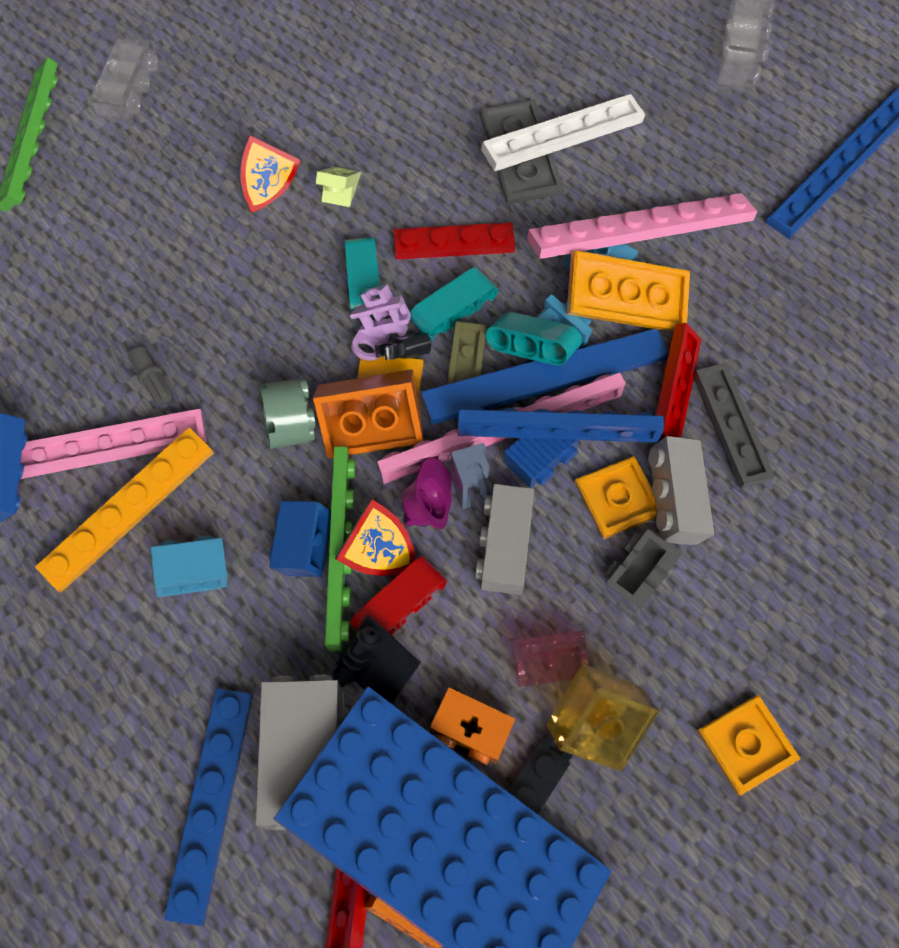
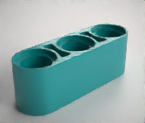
[344,237,380,319]
[410,267,499,341]
[485,312,582,366]

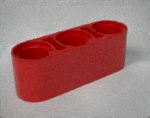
[350,556,448,636]

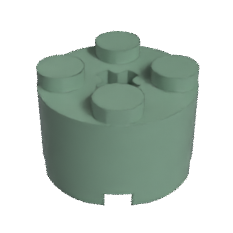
[258,378,315,449]

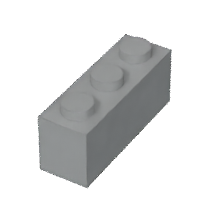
[648,436,714,545]
[475,484,534,595]

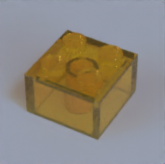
[546,664,660,772]

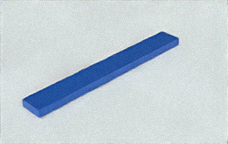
[765,86,899,239]
[420,328,669,425]

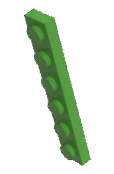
[0,57,58,211]
[325,447,356,652]

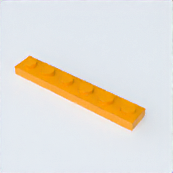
[35,427,214,592]

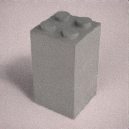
[256,675,344,830]

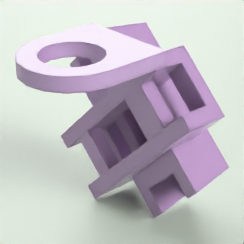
[350,284,411,361]

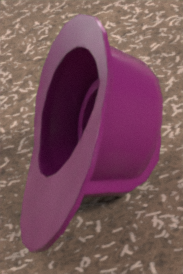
[401,457,452,530]

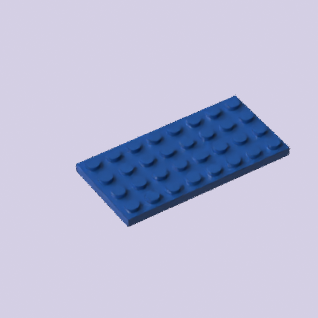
[273,687,612,948]

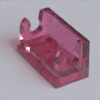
[512,630,590,688]

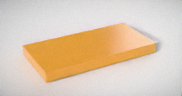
[566,250,690,332]

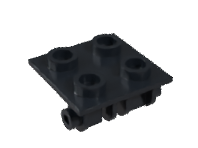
[333,615,421,704]

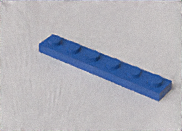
[458,407,664,443]
[164,689,253,926]

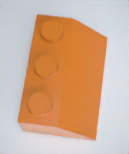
[313,369,424,459]

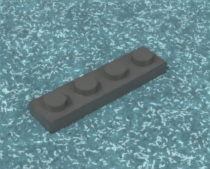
[694,363,775,489]

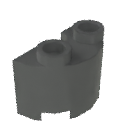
[605,529,682,609]

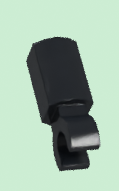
[375,332,431,360]

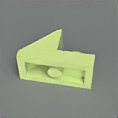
[316,166,361,207]

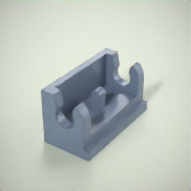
[451,443,489,509]

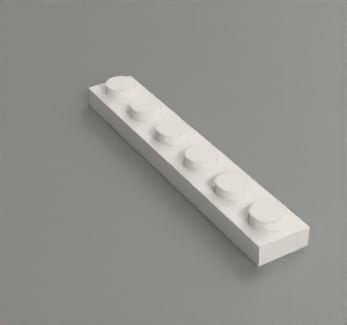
[481,94,645,171]

